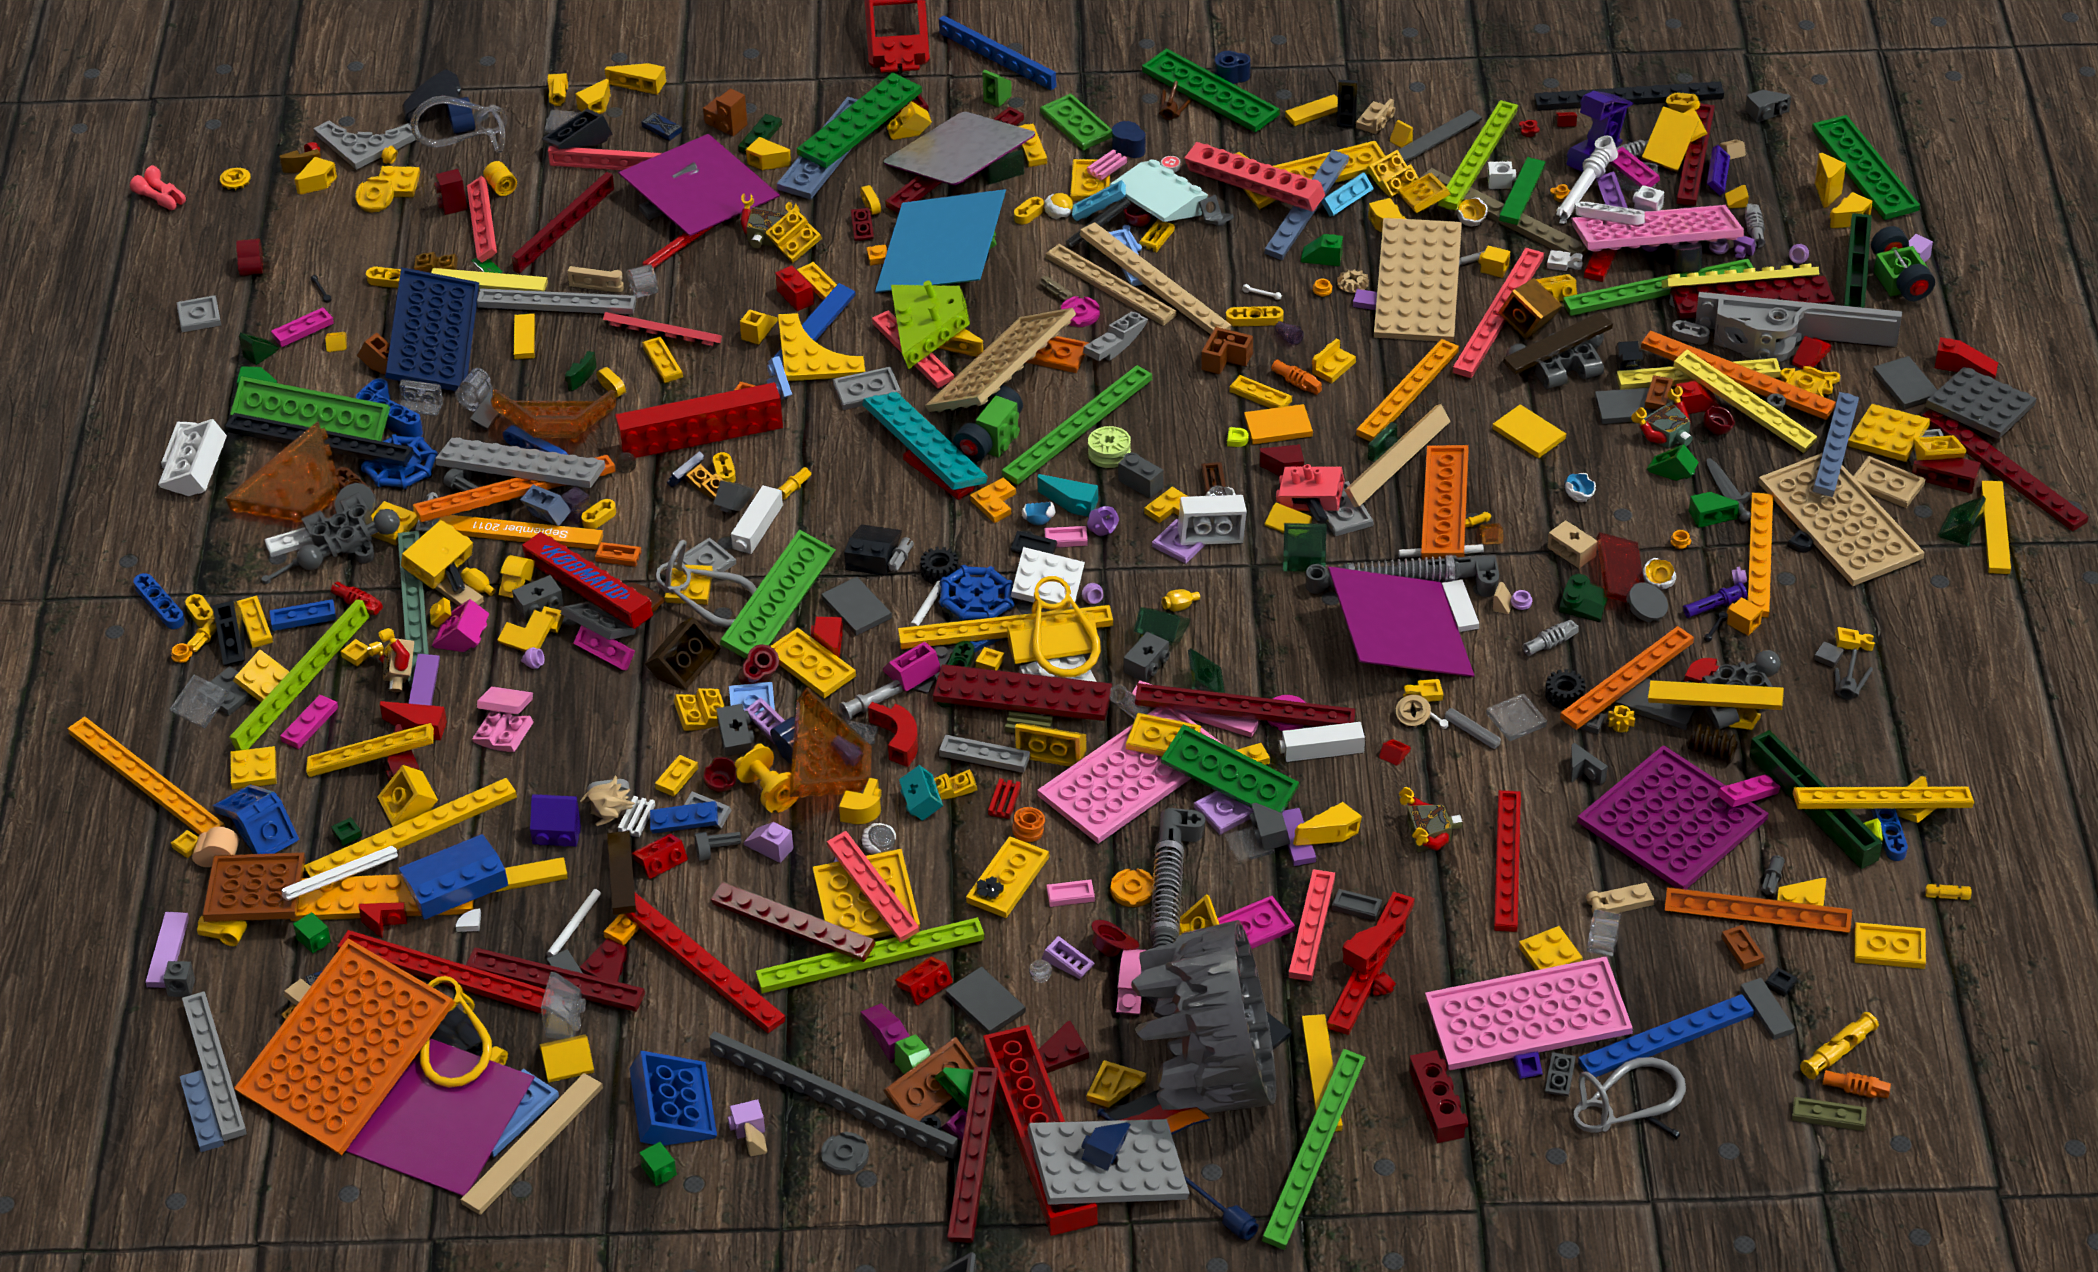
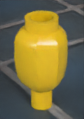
[460,567,496,596]
[1161,589,1200,612]

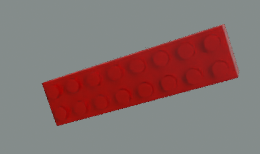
[615,382,783,460]

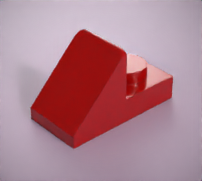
[1792,336,1831,369]
[359,902,407,938]

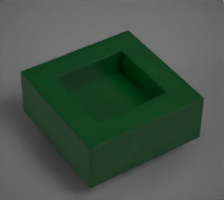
[331,817,362,846]

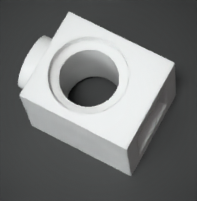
[1487,162,1516,189]
[1633,185,1664,212]

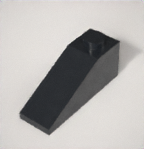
[1337,80,1358,128]
[213,600,245,666]

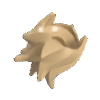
[580,775,635,826]

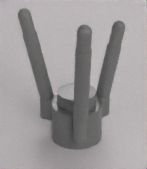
[1834,649,1873,700]

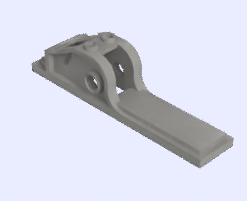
[1695,292,1902,362]

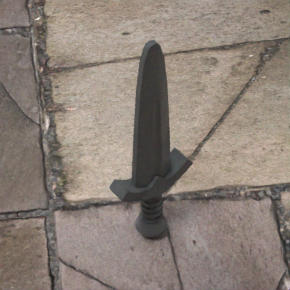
[1706,458,1751,522]

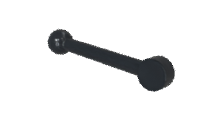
[311,275,332,303]
[1704,612,1727,642]
[1638,1108,1680,1139]

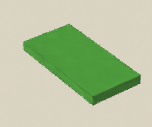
[1040,93,1112,150]

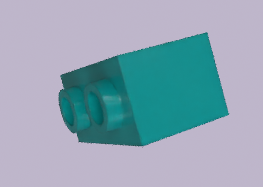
[899,765,943,821]

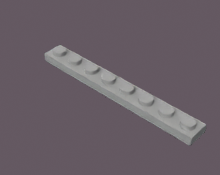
[477,289,636,315]
[182,991,247,1141]

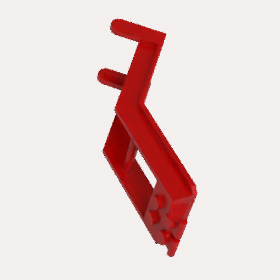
[864,0,930,73]

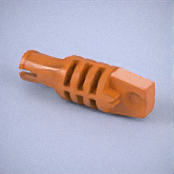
[1271,359,1322,395]
[1822,1070,1891,1098]

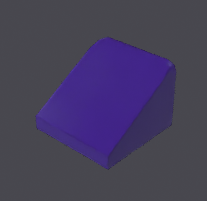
[1512,1051,1543,1079]

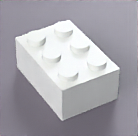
[1177,495,1247,545]

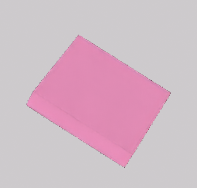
[477,686,533,714]

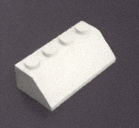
[158,419,227,496]

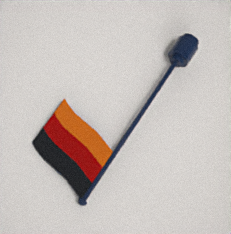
[1097,1089,1259,1240]

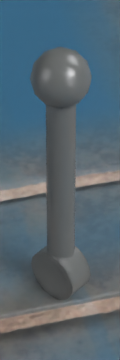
[262,558,299,584]

